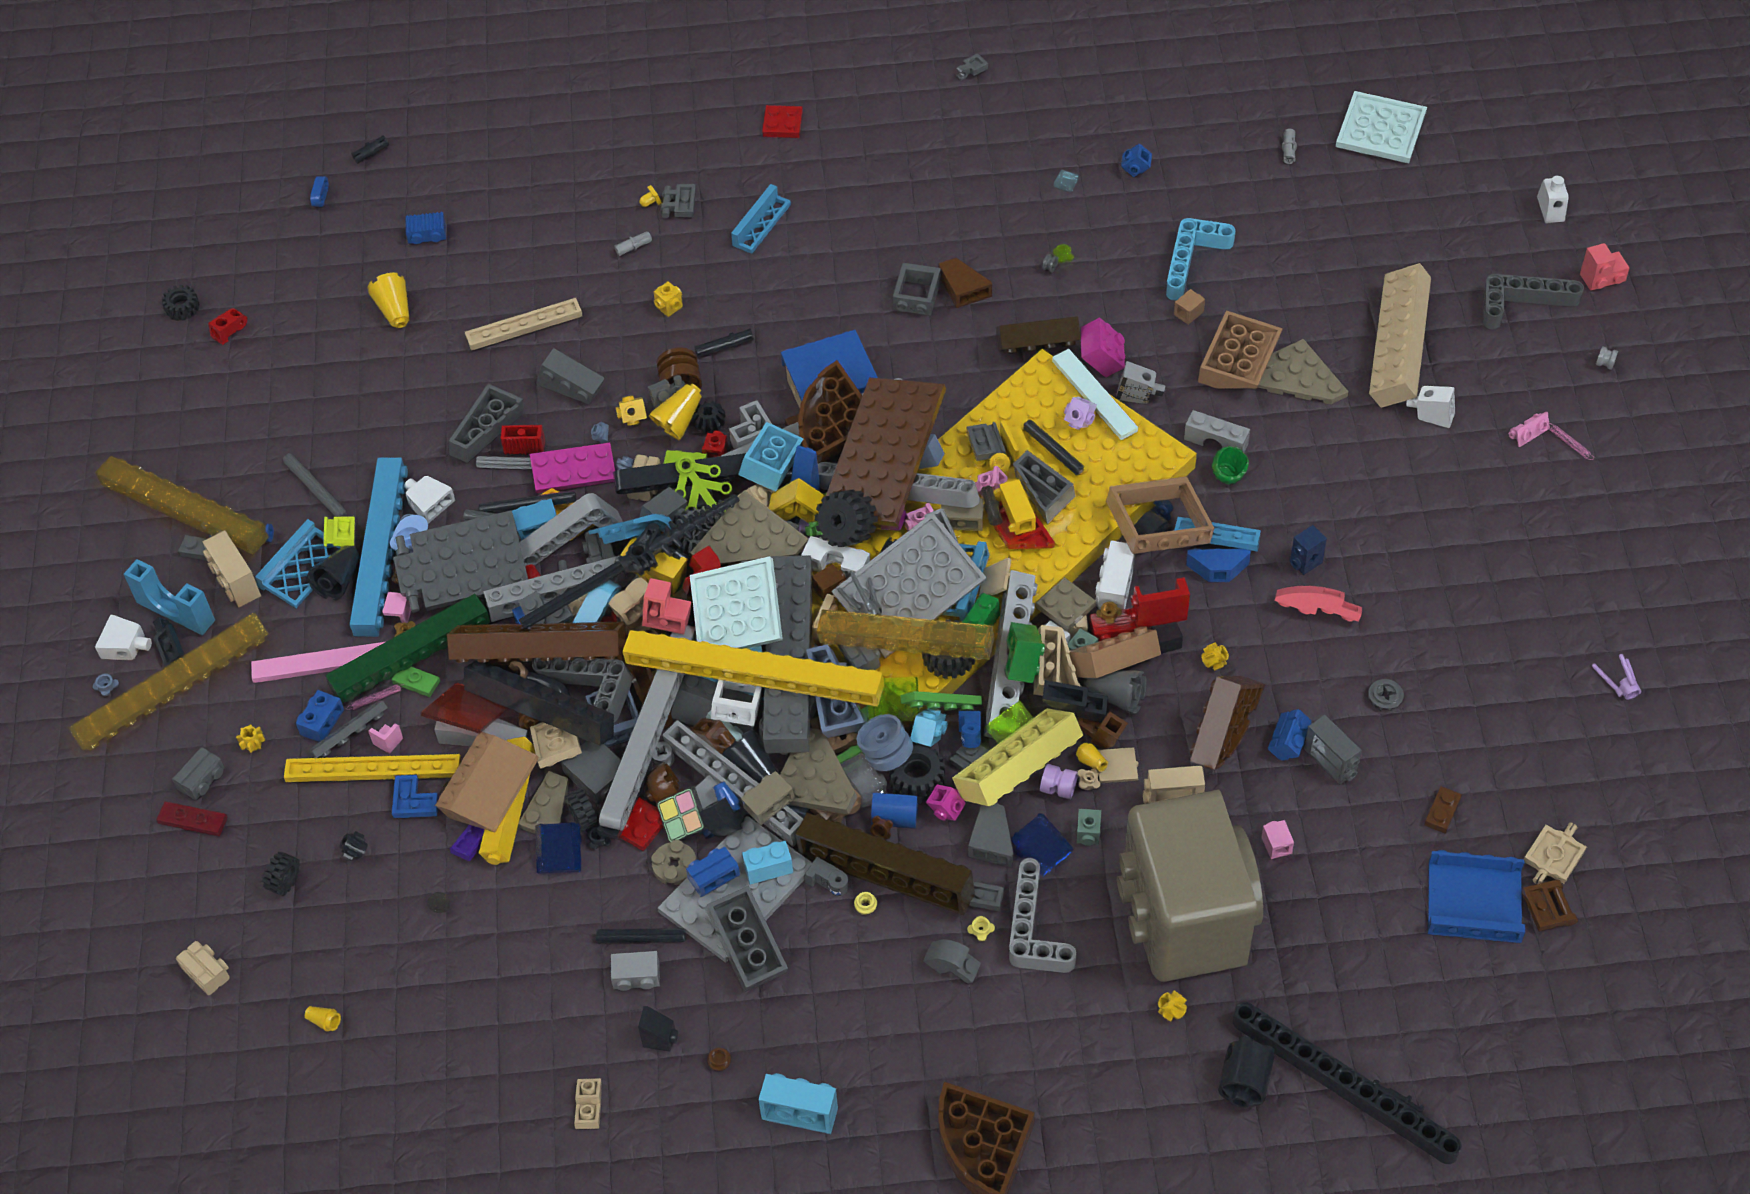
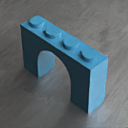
[124,559,215,635]

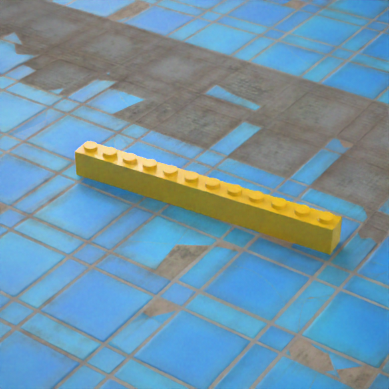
[622,630,884,707]

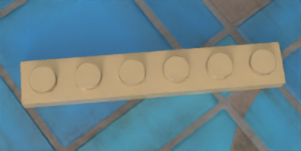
[465,298,582,351]

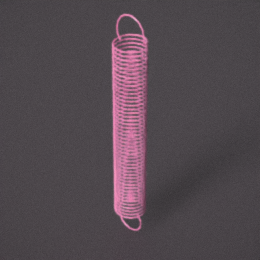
[1549,423,1594,460]
[346,684,404,710]

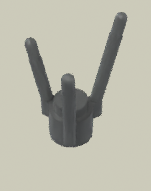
[837,570,881,621]

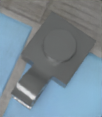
[956,54,989,81]

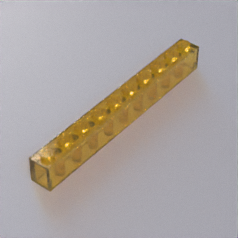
[95,456,269,555]
[67,613,269,751]

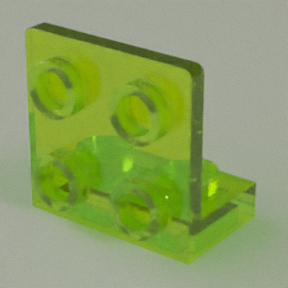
[868,677,919,721]

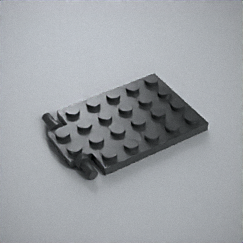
[393,510,528,613]

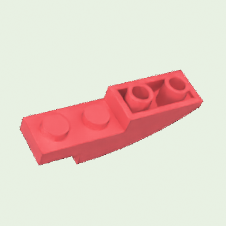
[1275,586,1362,622]

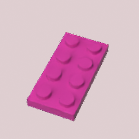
[530,443,615,493]

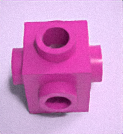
[926,784,966,821]

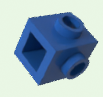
[1121,143,1152,177]

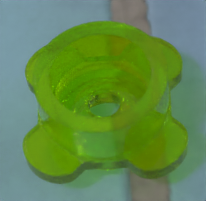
[1053,244,1074,263]

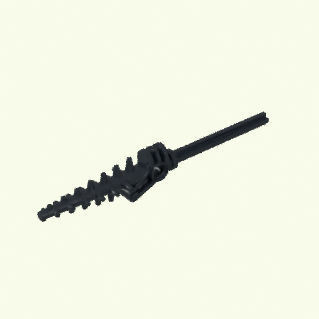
[518,494,740,630]

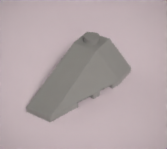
[434,705,528,746]

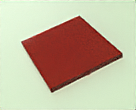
[421,682,508,734]

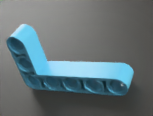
[1166,218,1235,300]

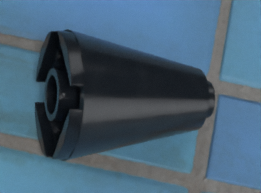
[307,546,360,600]
[722,730,778,783]

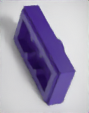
[450,825,485,861]

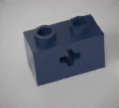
[1290,525,1327,575]

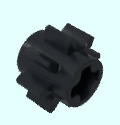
[339,831,368,860]

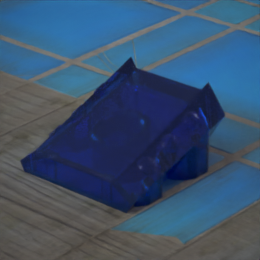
[1011,813,1074,876]
[535,822,582,874]

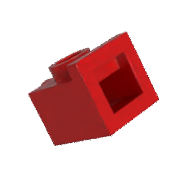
[702,431,728,458]

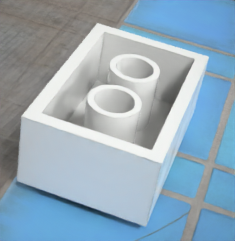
[1095,541,1135,610]

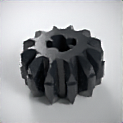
[692,401,726,434]

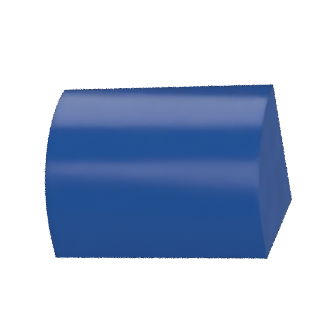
[871,793,918,829]

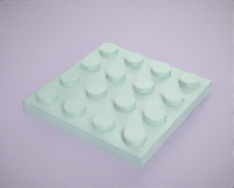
[1336,91,1427,163]
[690,556,783,649]

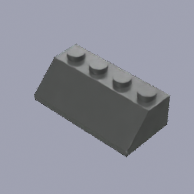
[671,674,764,734]

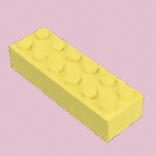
[952,708,1083,806]

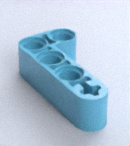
[572,580,622,623]

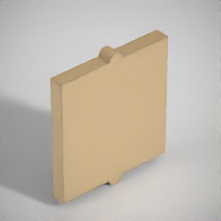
[979,558,1011,596]
[1098,748,1138,783]

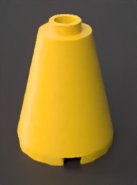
[367,273,409,328]
[649,384,702,440]

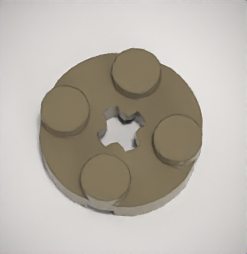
[652,840,697,885]

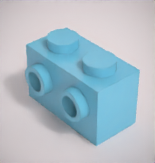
[911,709,948,747]
[742,841,793,885]

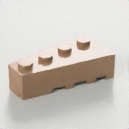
[1069,627,1161,678]

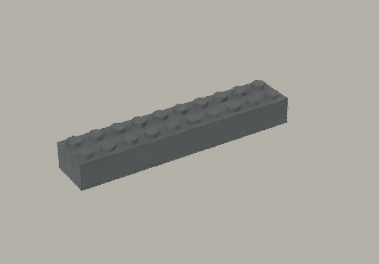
[763,555,813,753]

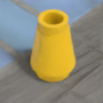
[1076,743,1108,772]
[304,1006,341,1031]

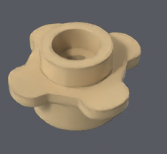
[1078,769,1100,790]

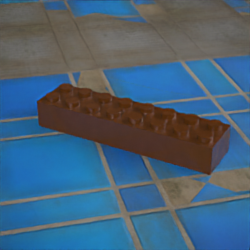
[447,622,626,663]

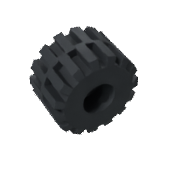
[814,489,878,547]

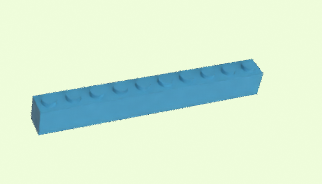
[350,458,408,637]

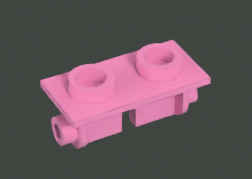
[1508,411,1550,447]

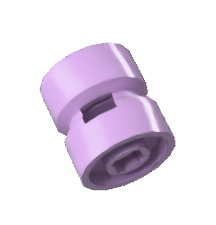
[1040,764,1078,800]

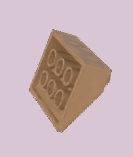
[1198,311,1283,388]
[435,731,539,832]

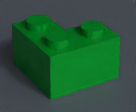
[1005,622,1045,683]

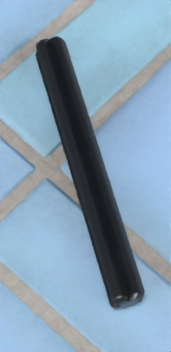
[479,490,577,514]

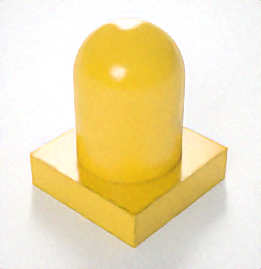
[639,185,662,207]

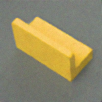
[1000,420,1034,463]

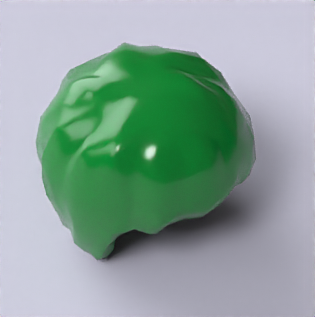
[1211,446,1249,485]

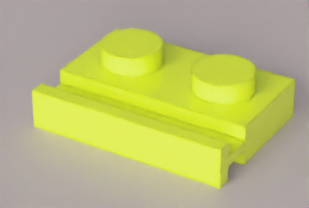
[324,517,355,547]

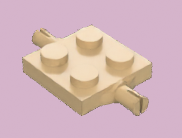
[1524,823,1587,884]

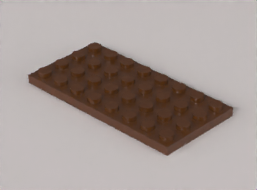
[826,377,946,527]

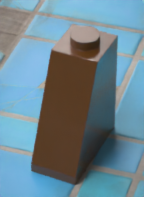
[938,258,992,308]

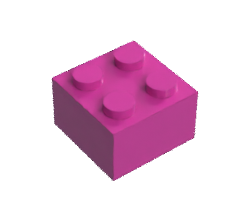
[1081,317,1125,377]

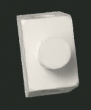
[1537,176,1568,223]
[1407,386,1455,428]
[404,476,455,524]
[95,615,152,660]

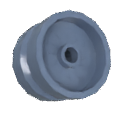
[856,714,913,771]

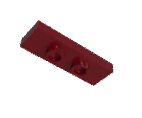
[156,801,228,836]

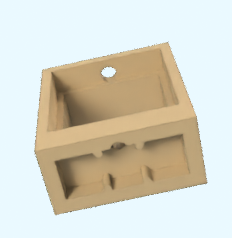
[1143,766,1205,804]

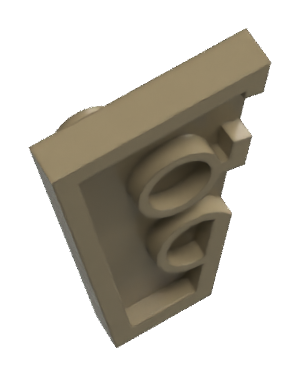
[518,771,569,843]

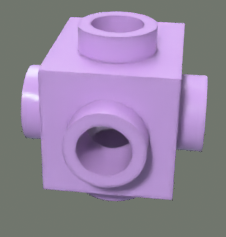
[1064,397,1097,430]

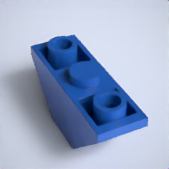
[1186,548,1251,582]

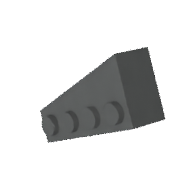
[449,384,524,463]

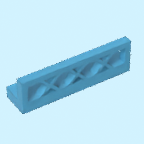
[731,184,791,254]
[1174,517,1261,552]

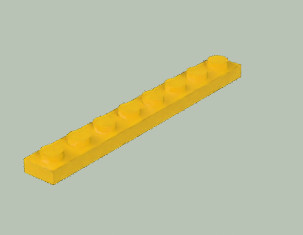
[284,754,461,782]

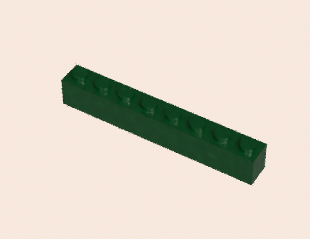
[325,593,490,703]

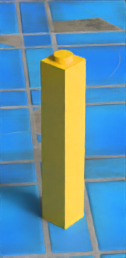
[479,737,535,865]

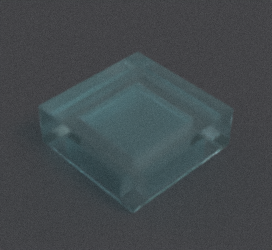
[1054,170,1079,192]

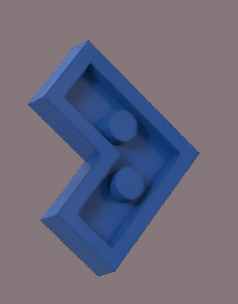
[392,775,439,818]

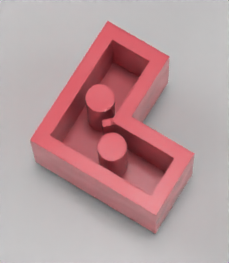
[1580,243,1629,291]
[642,578,691,634]

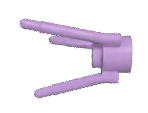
[1592,654,1641,700]

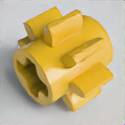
[1202,642,1229,671]
[236,724,265,753]
[1158,990,1187,1022]

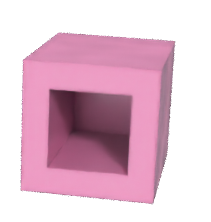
[1261,820,1294,859]

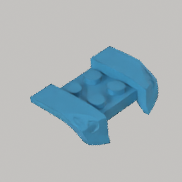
[588,514,672,544]

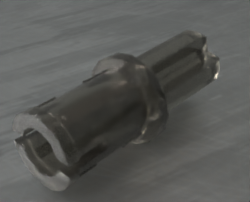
[981,485,1003,526]

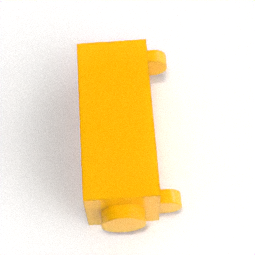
[993,479,1036,535]

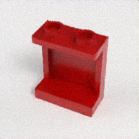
[1129,577,1190,628]

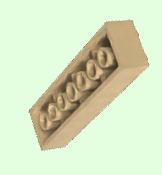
[1369,263,1431,408]

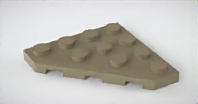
[1250,339,1348,404]
[690,490,809,565]
[780,728,858,815]

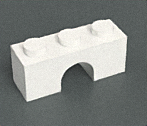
[801,536,870,579]

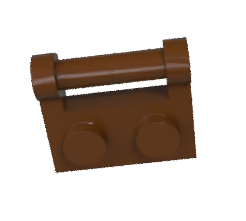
[1522,880,1578,931]

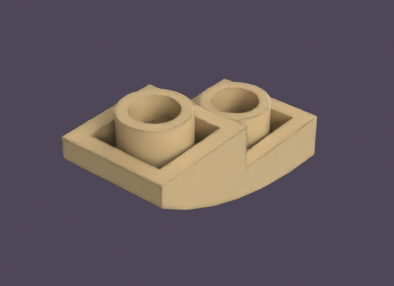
[574,1079,601,1129]

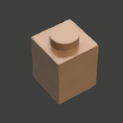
[1174,289,1205,325]

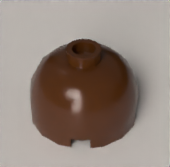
[645,762,685,806]

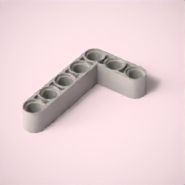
[520,493,623,566]
[1009,858,1076,973]

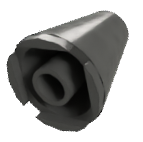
[1084,670,1146,713]

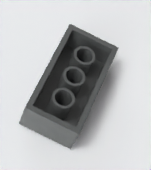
[706,885,788,993]

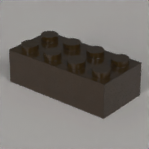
[995,316,1081,354]

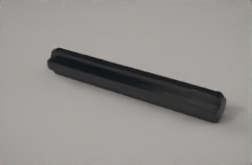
[1023,419,1084,475]
[596,928,686,943]

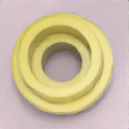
[854,892,877,914]

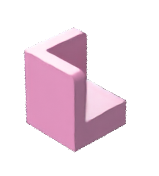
[383,592,411,623]
[368,724,403,754]

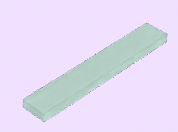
[1052,349,1138,440]

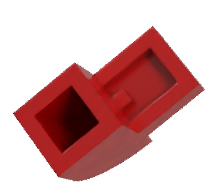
[682,546,721,595]

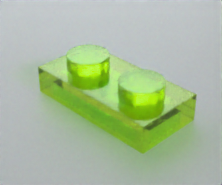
[985,700,1033,744]

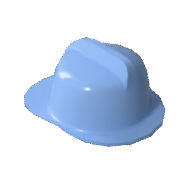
[390,515,428,553]

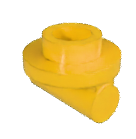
[989,453,1010,473]

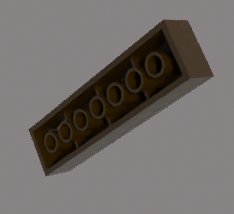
[795,813,975,916]

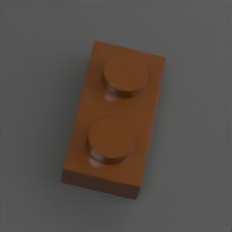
[1424,786,1462,834]

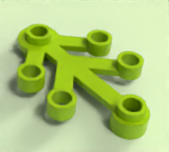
[675,455,732,513]

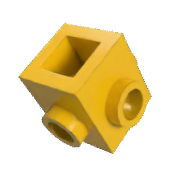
[653,282,683,317]
[616,396,647,425]

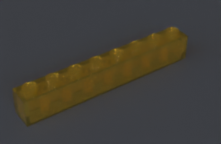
[817,609,994,660]

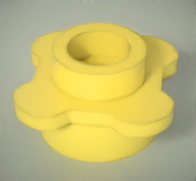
[967,916,995,941]

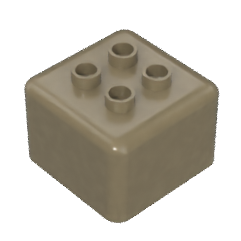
[1117,789,1263,982]

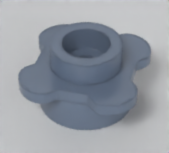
[93,674,119,696]

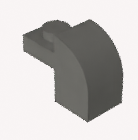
[923,939,981,984]

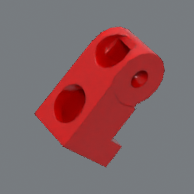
[208,308,248,345]

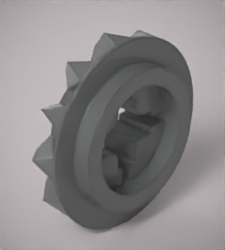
[1368,679,1404,711]

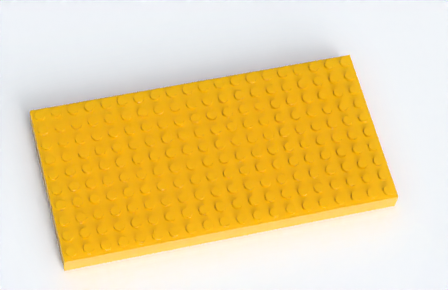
[812,349,1197,717]

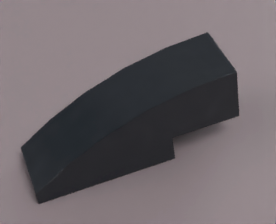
[1042,680,1108,723]

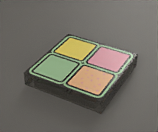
[656,786,707,843]

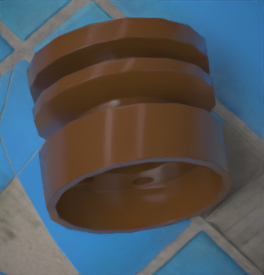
[656,347,702,395]

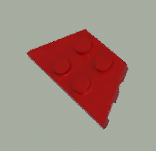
[988,501,1055,549]

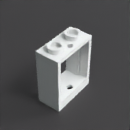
[711,680,763,726]

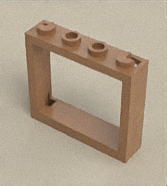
[1106,476,1214,554]

